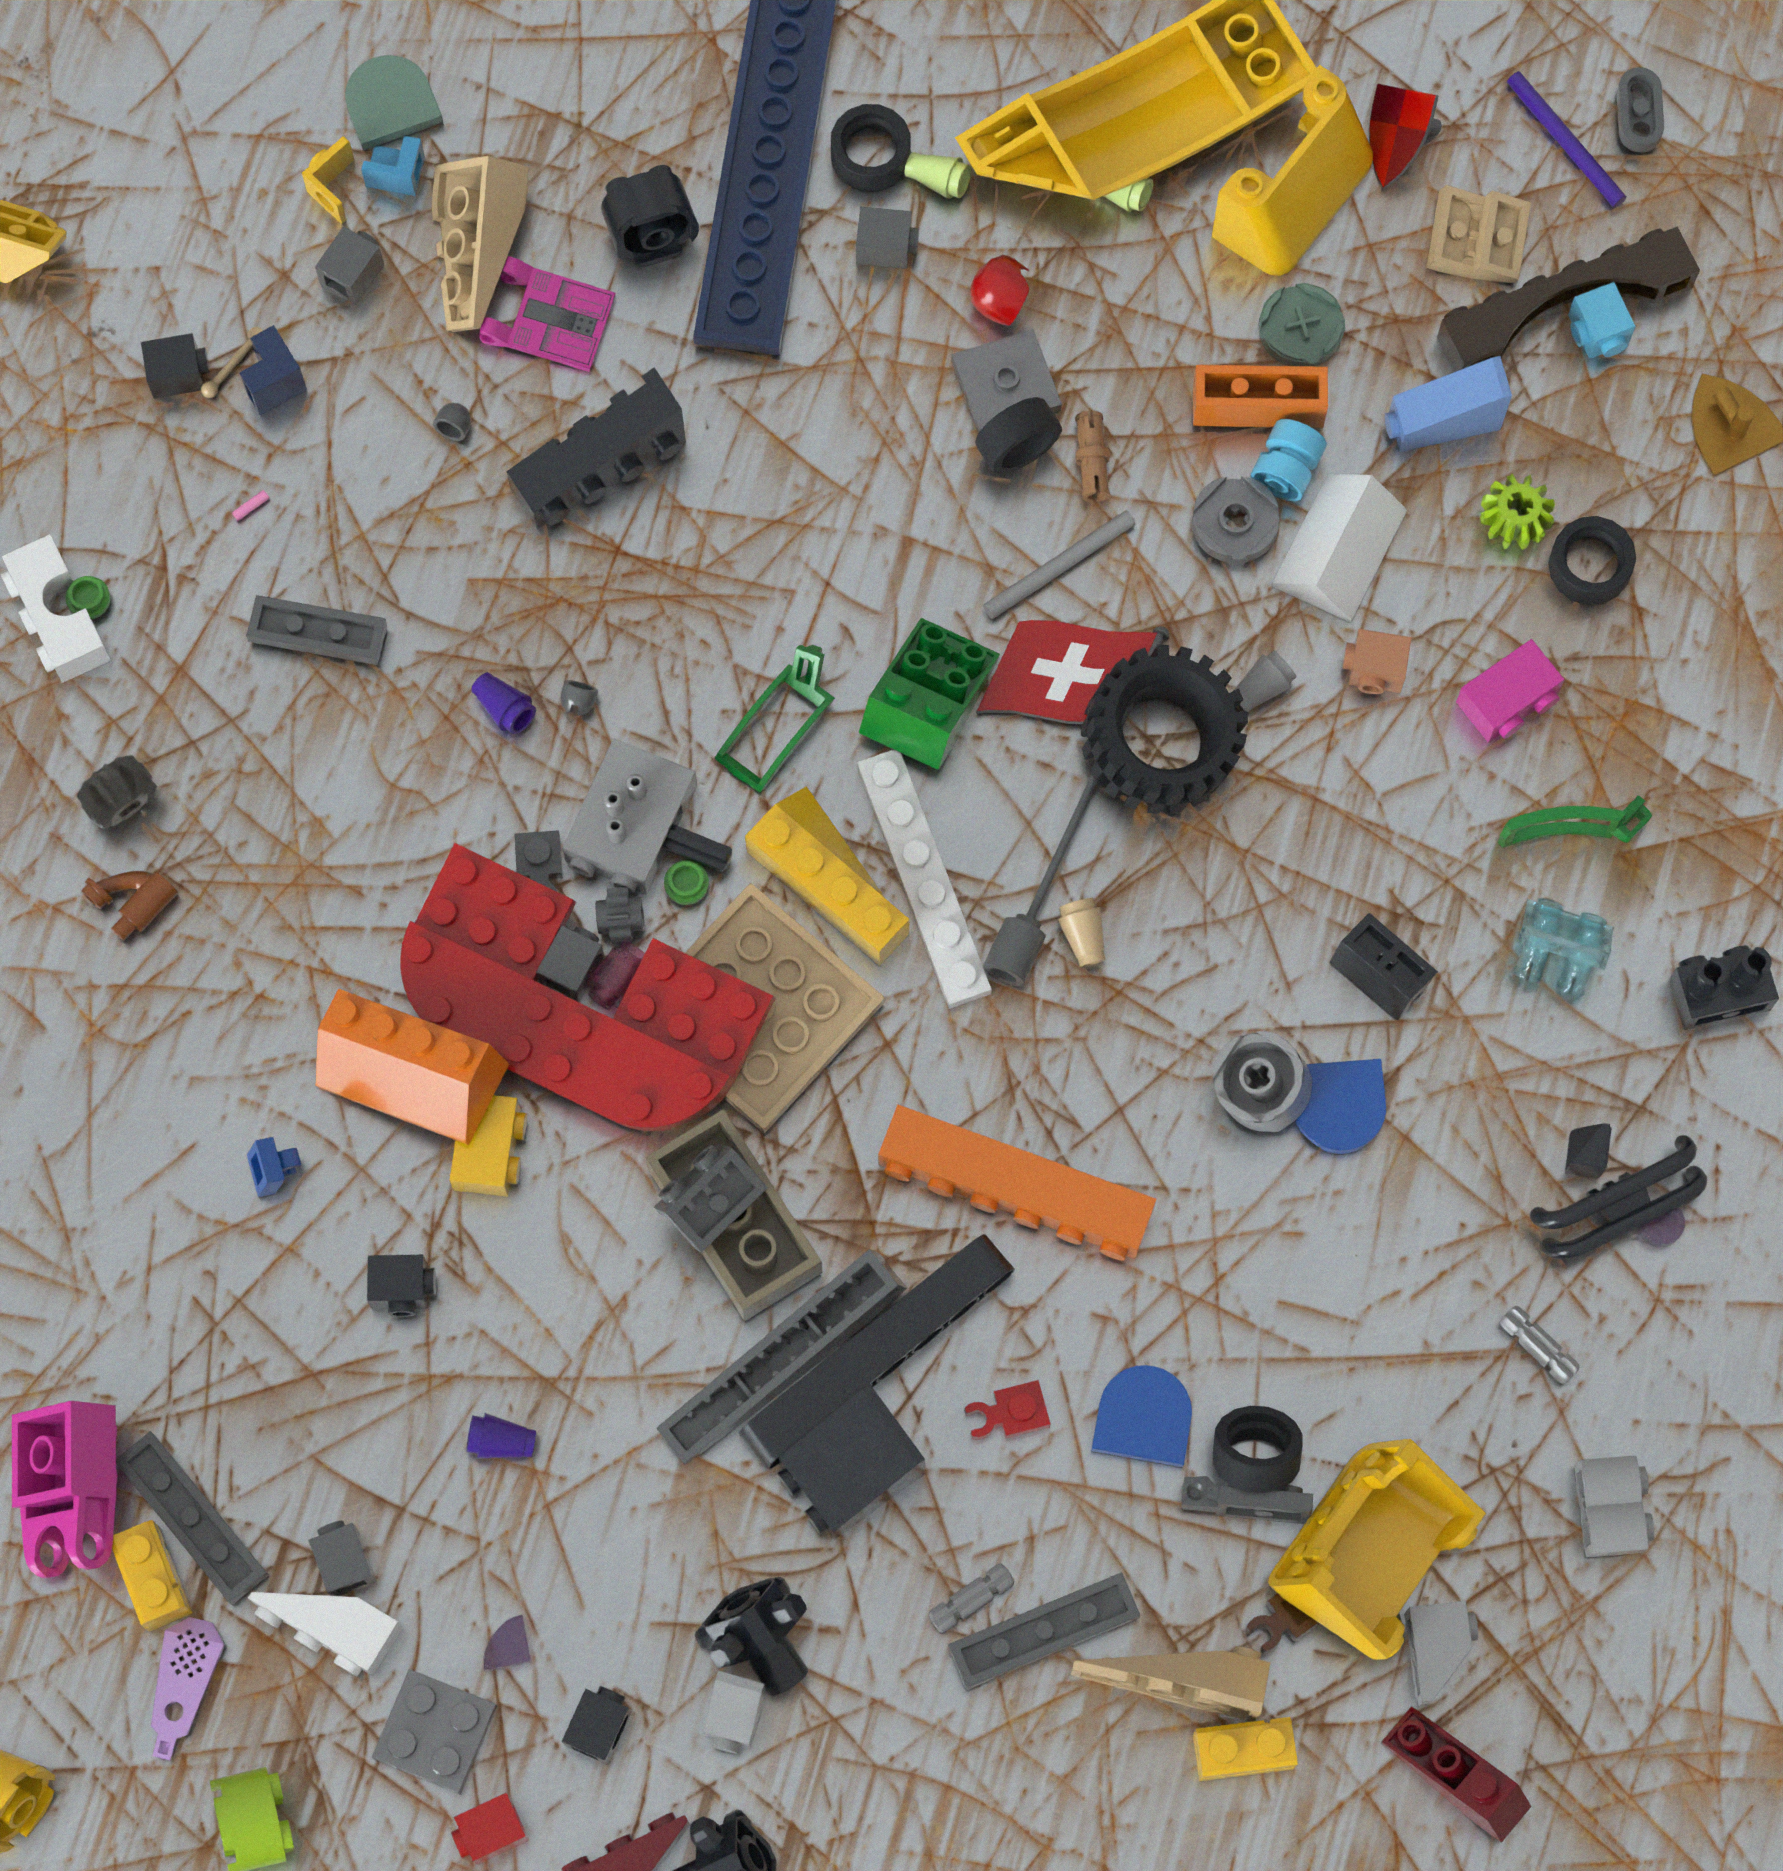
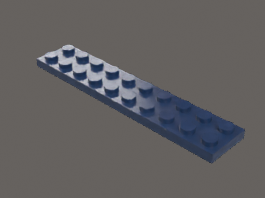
[693,0,838,355]

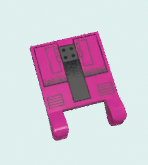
[479,256,616,372]

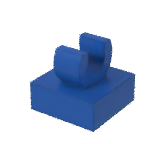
[247,1137,301,1197]

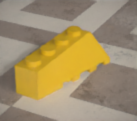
[745,786,910,966]

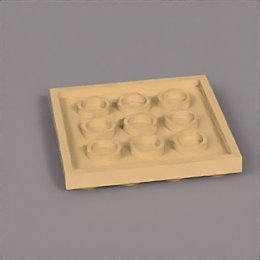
[685,882,885,1134]

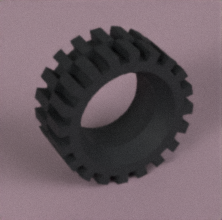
[1081,645,1248,814]

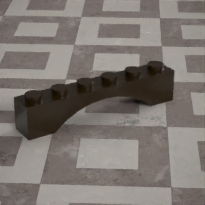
[1437,226,1700,372]

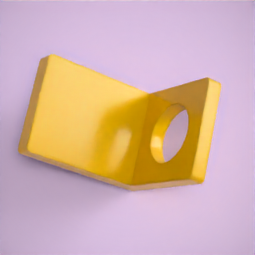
[302,136,354,224]

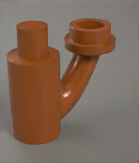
[81,871,178,941]

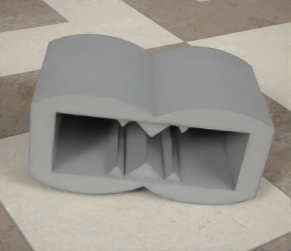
[1575,1456,1654,1557]

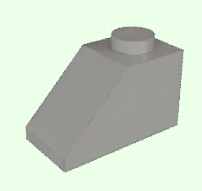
[1404,1601,1478,1707]
[703,1670,767,1754]

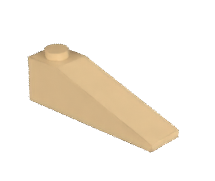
[431,156,529,332]
[1071,1646,1271,1722]

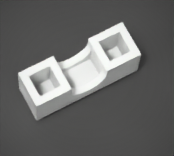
[1,534,111,683]

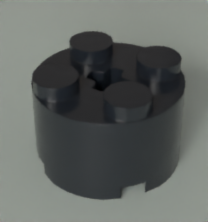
[601,165,699,266]

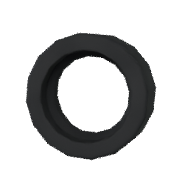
[831,104,911,191]
[975,397,1062,474]
[1548,516,1636,605]
[1213,1405,1303,1493]

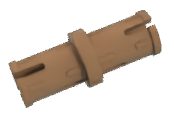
[1075,411,1110,502]

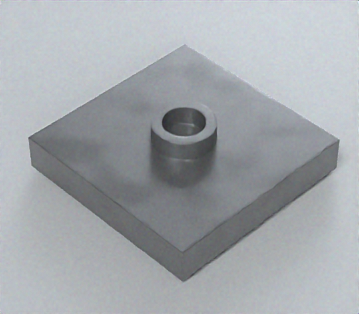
[951,329,1062,433]

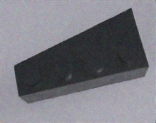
[506,367,686,529]

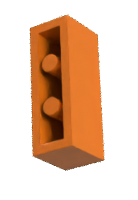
[1193,365,1328,428]

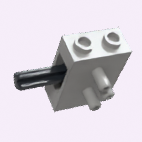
[562,738,732,894]

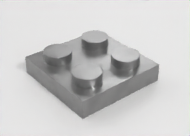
[371,1669,497,1795]

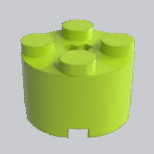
[209,1767,294,1871]

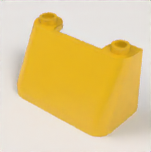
[1212,65,1373,276]
[1268,1438,1486,1660]

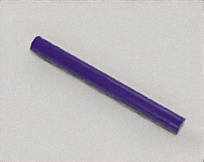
[1507,71,1627,208]

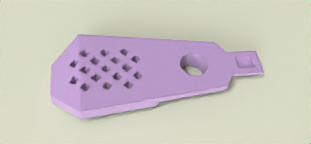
[151,1617,225,1761]

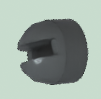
[433,402,471,441]
[560,680,598,716]

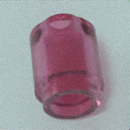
[586,941,645,1010]

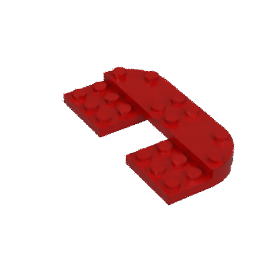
[400,843,776,1131]

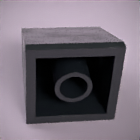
[777,1383,925,1539]

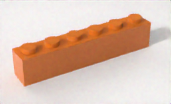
[878,1104,1157,1261]

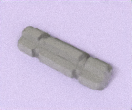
[1500,1306,1580,1384]
[929,1563,1014,1633]

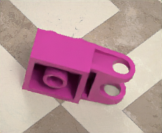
[12,1401,118,1578]

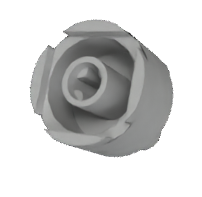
[1213,1031,1312,1132]

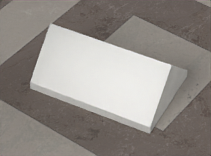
[1271,473,1407,623]

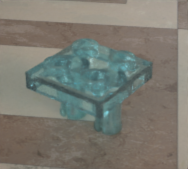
[1513,898,1614,996]

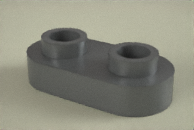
[1616,67,1664,152]

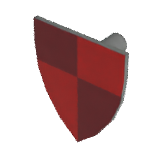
[1369,84,1442,188]

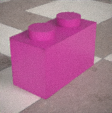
[1456,639,1565,743]

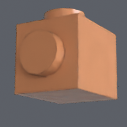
[1342,629,1412,694]

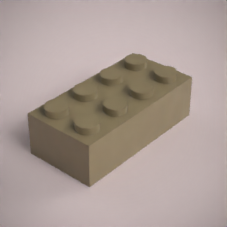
[645,1109,823,1321]

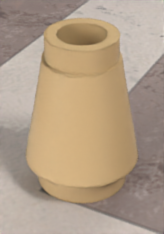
[1058,898,1106,967]

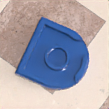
[1295,1059,1386,1154]
[1091,1365,1192,1467]

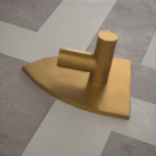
[1691,374,1783,476]

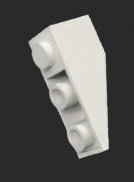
[248,1592,403,1677]

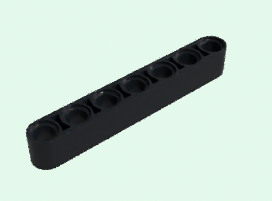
[739,1234,1015,1470]

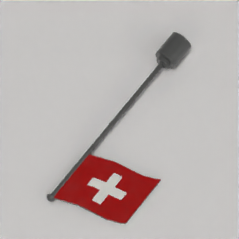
[976,620,1169,986]

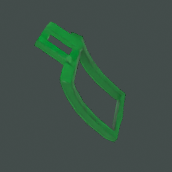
[714,645,835,793]
[1497,795,1652,848]

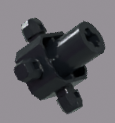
[695,1577,808,1696]
[672,1809,776,1871]

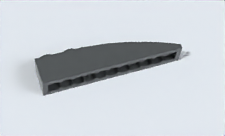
[657,1249,908,1464]

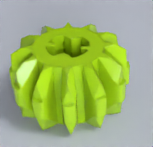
[1480,474,1555,550]

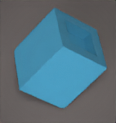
[361,136,425,196]

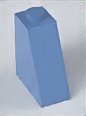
[1385,356,1512,452]

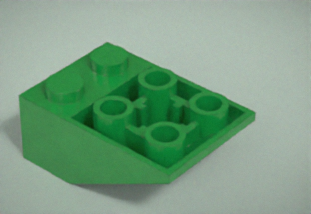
[859,618,1000,770]

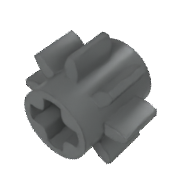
[595,887,644,944]

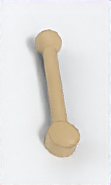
[201,327,263,398]

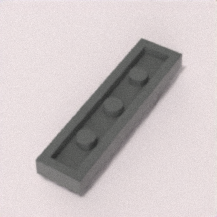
[116,1431,269,1605]
[948,1572,1141,1690]

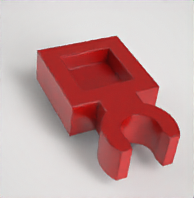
[964,1380,1051,1440]

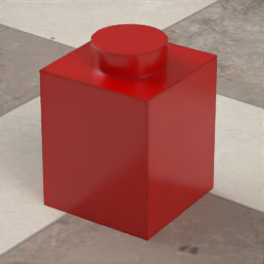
[451,1792,529,1865]

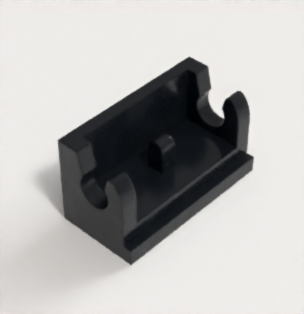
[1330,913,1438,1021]

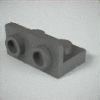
[654,1144,768,1252]

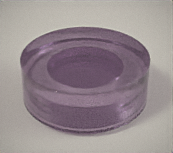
[1637,1208,1685,1248]

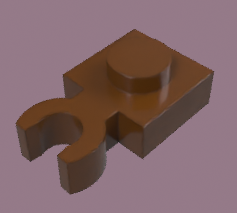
[1245,1594,1320,1655]

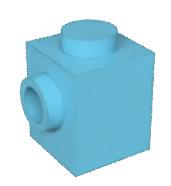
[1568,282,1636,359]

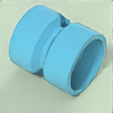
[1250,419,1327,501]

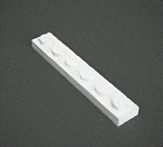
[857,750,992,1009]

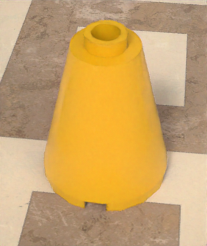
[0,1749,56,1853]

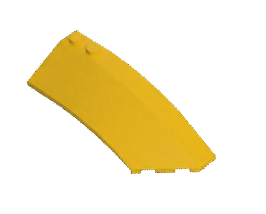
[955,0,1317,200]

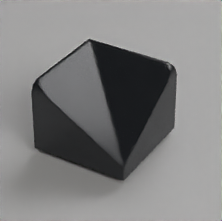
[1565,1123,1612,1179]

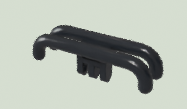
[1530,1135,1708,1260]

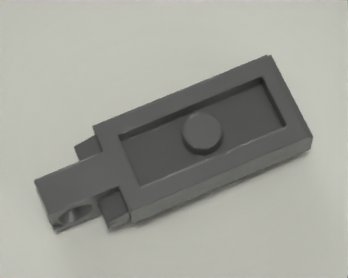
[1181,1476,1314,1524]

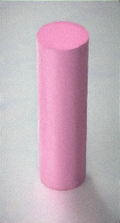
[232,490,270,521]

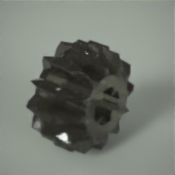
[77,755,157,828]

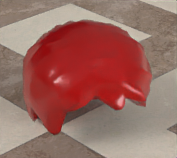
[970,255,1029,326]

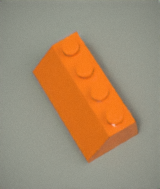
[315,989,509,1145]

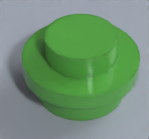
[65,576,111,619]
[664,860,709,905]

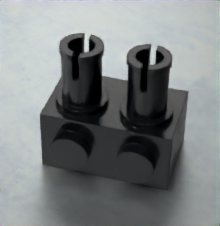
[1669,945,1779,1030]

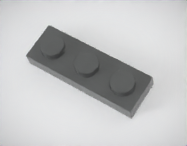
[246,595,387,665]

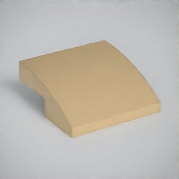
[1426,185,1531,283]

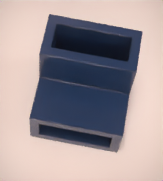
[239,325,307,415]

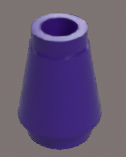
[471,672,536,734]
[466,1413,536,1459]

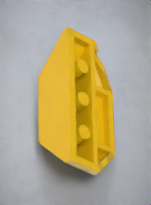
[0,200,67,283]

